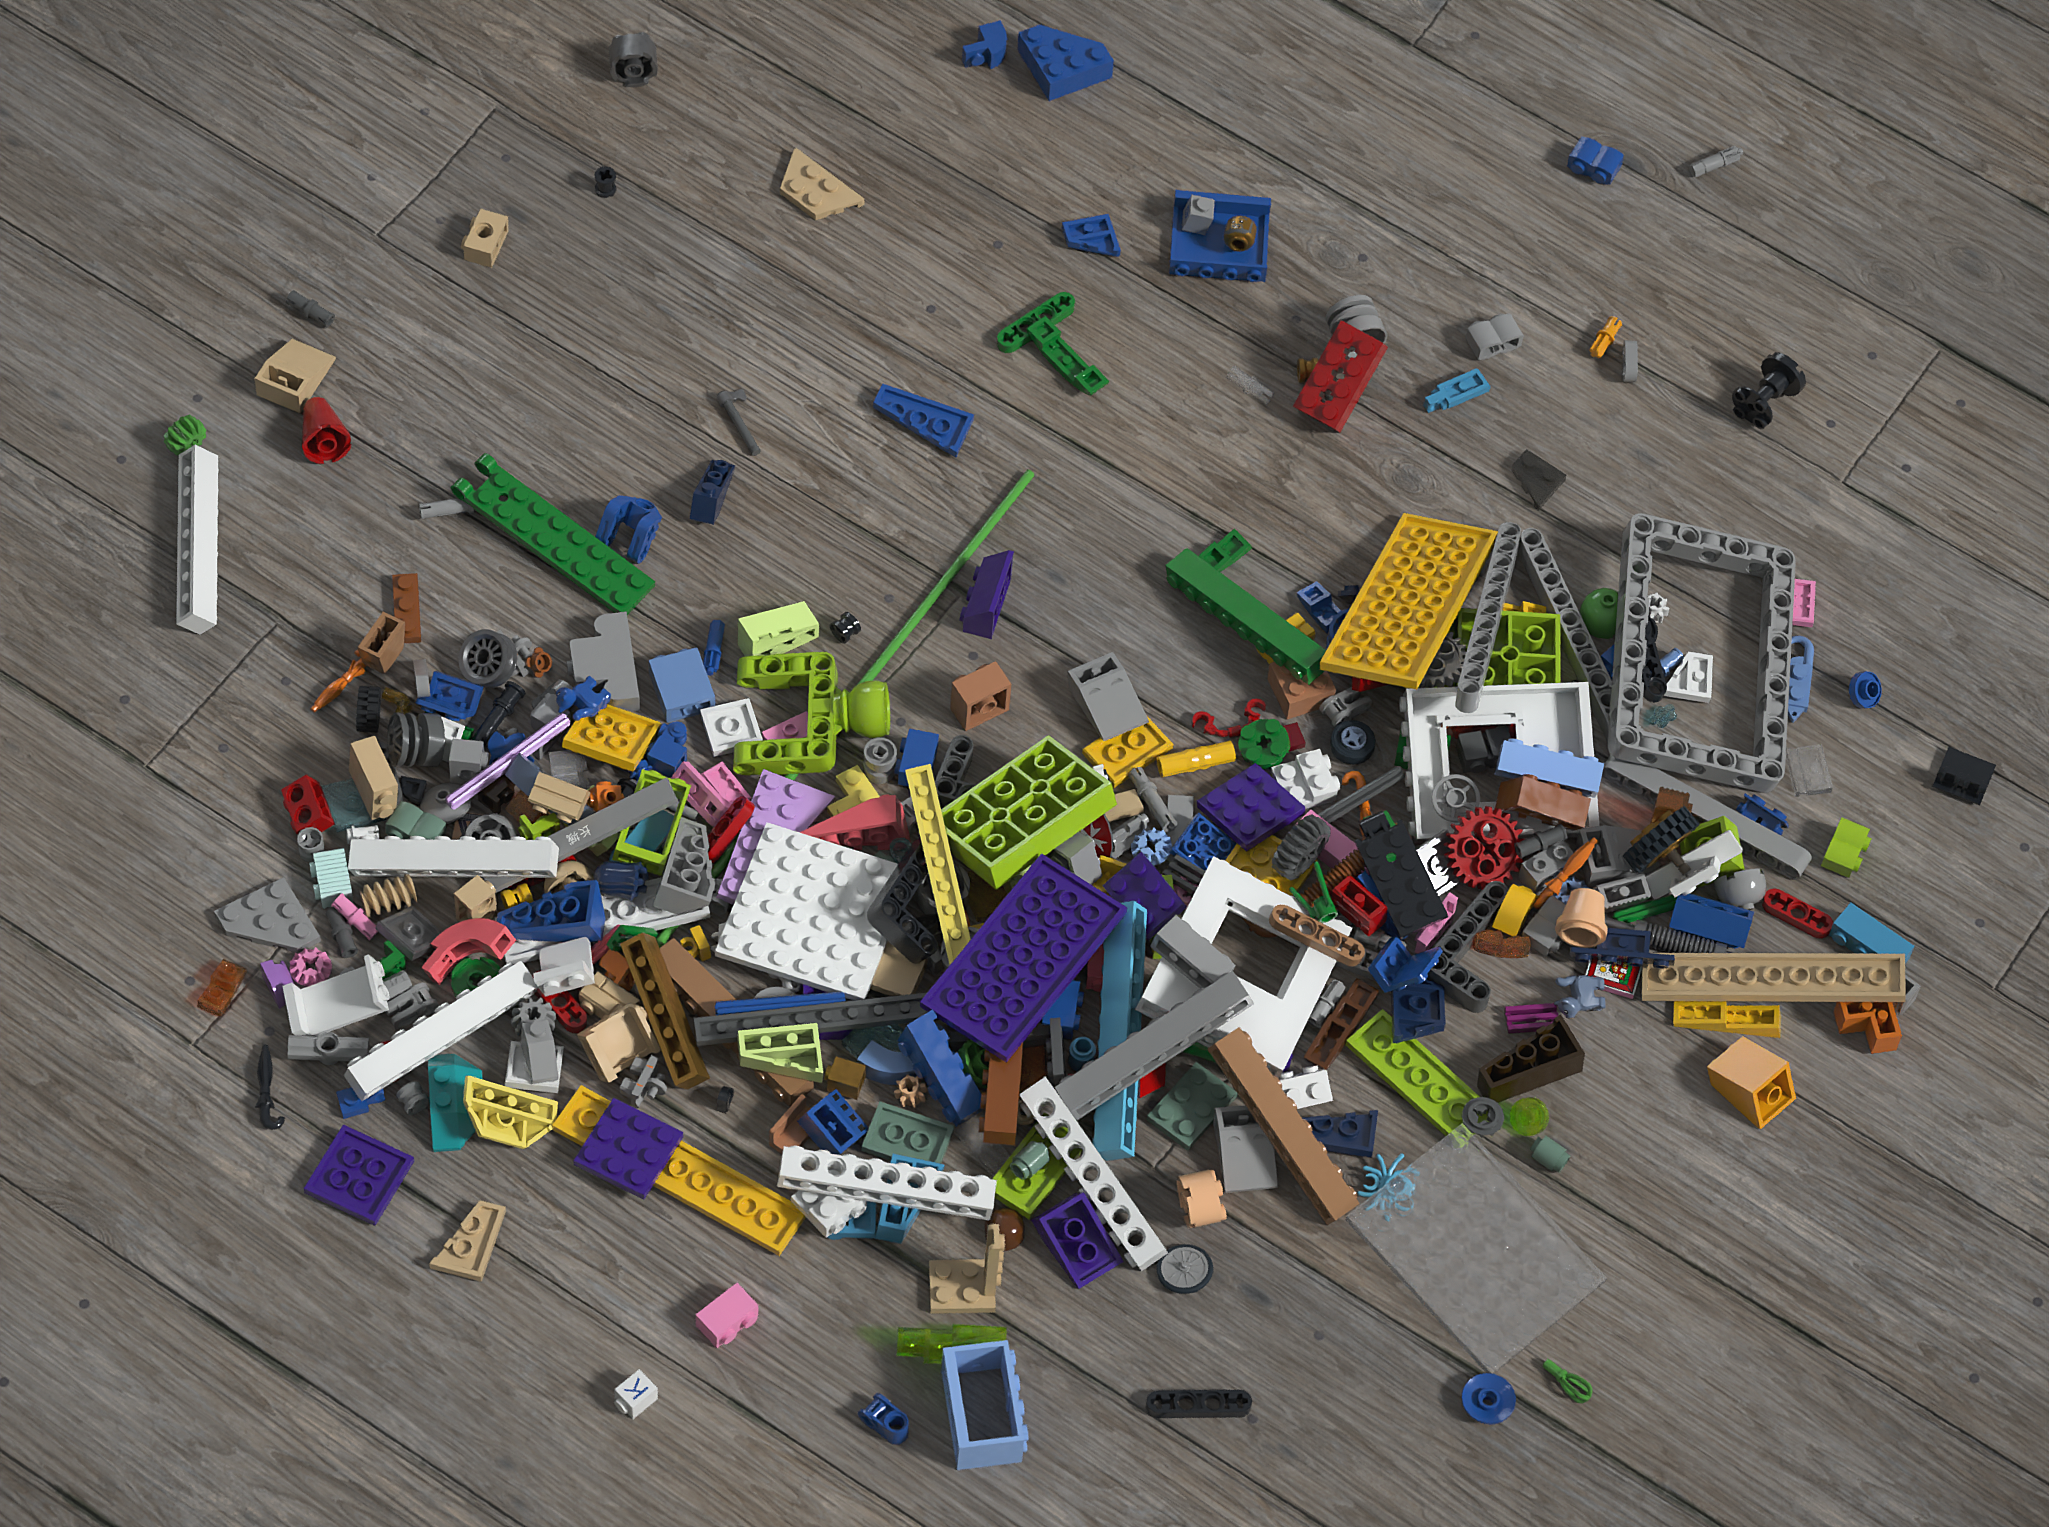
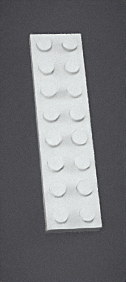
[495,878,710,965]

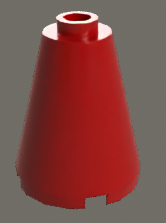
[302,397,351,464]

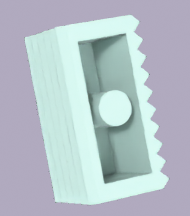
[309,848,353,909]

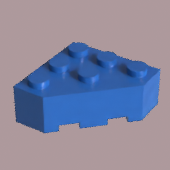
[1017,25,1114,101]

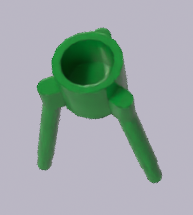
[1289,861,1338,923]

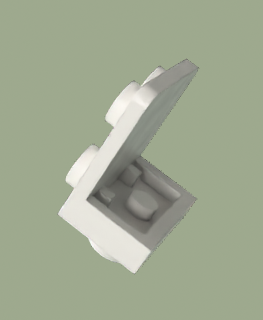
[533,937,595,997]

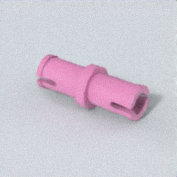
[331,893,378,941]

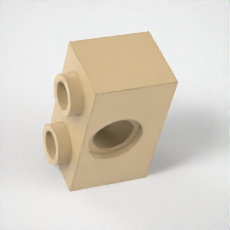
[461,209,509,268]

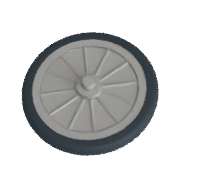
[1156,1244,1213,1294]

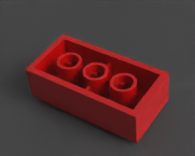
[1293,320,1388,433]

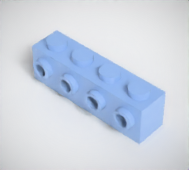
[1495,739,1604,798]

